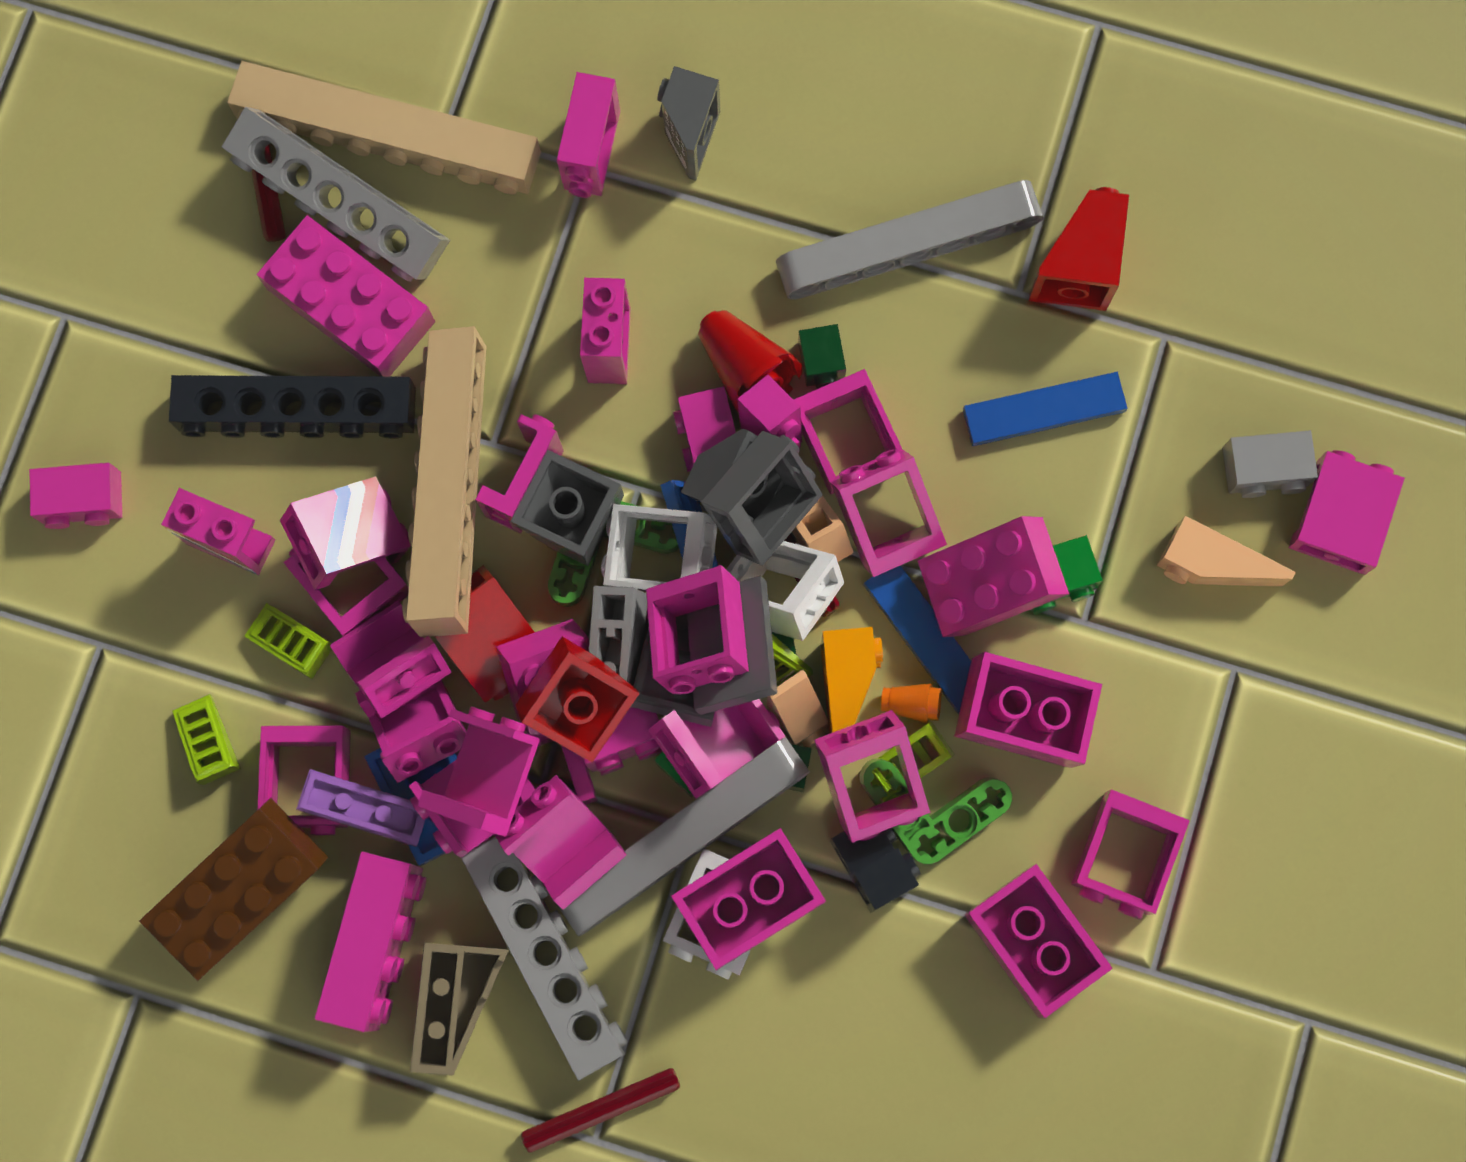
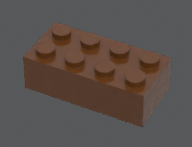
[139,798,328,981]

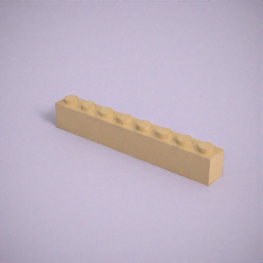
[227,61,541,195]
[402,326,487,637]

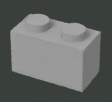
[1222,430,1318,498]

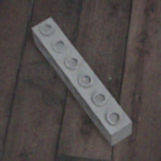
[222,107,450,282]
[461,837,628,1081]

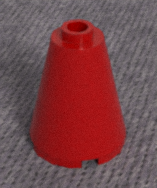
[698,310,802,412]

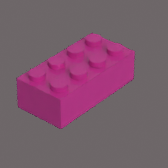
[256,215,435,377]
[315,851,427,1032]

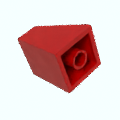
[1029,187,1130,311]
[434,565,535,703]

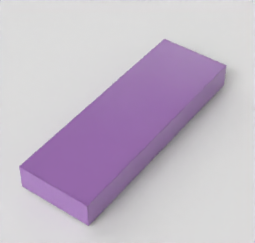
[296,769,425,847]

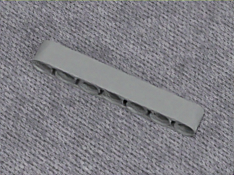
[775,180,1044,300]
[555,738,810,937]

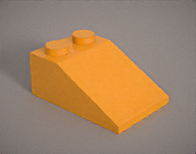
[820,627,883,734]

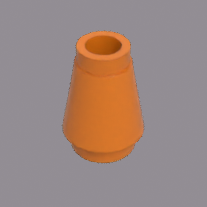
[881,683,942,724]

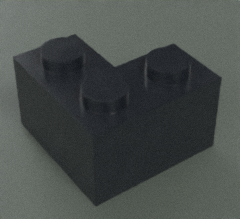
[830,828,921,913]

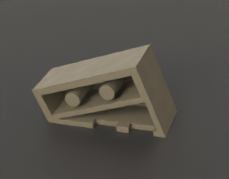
[410,942,509,1076]

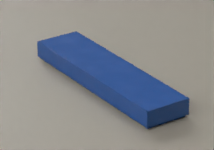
[963,371,1128,447]
[863,565,971,715]

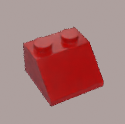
[516,636,639,763]

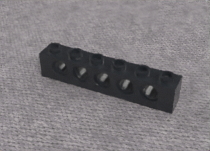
[169,375,416,439]

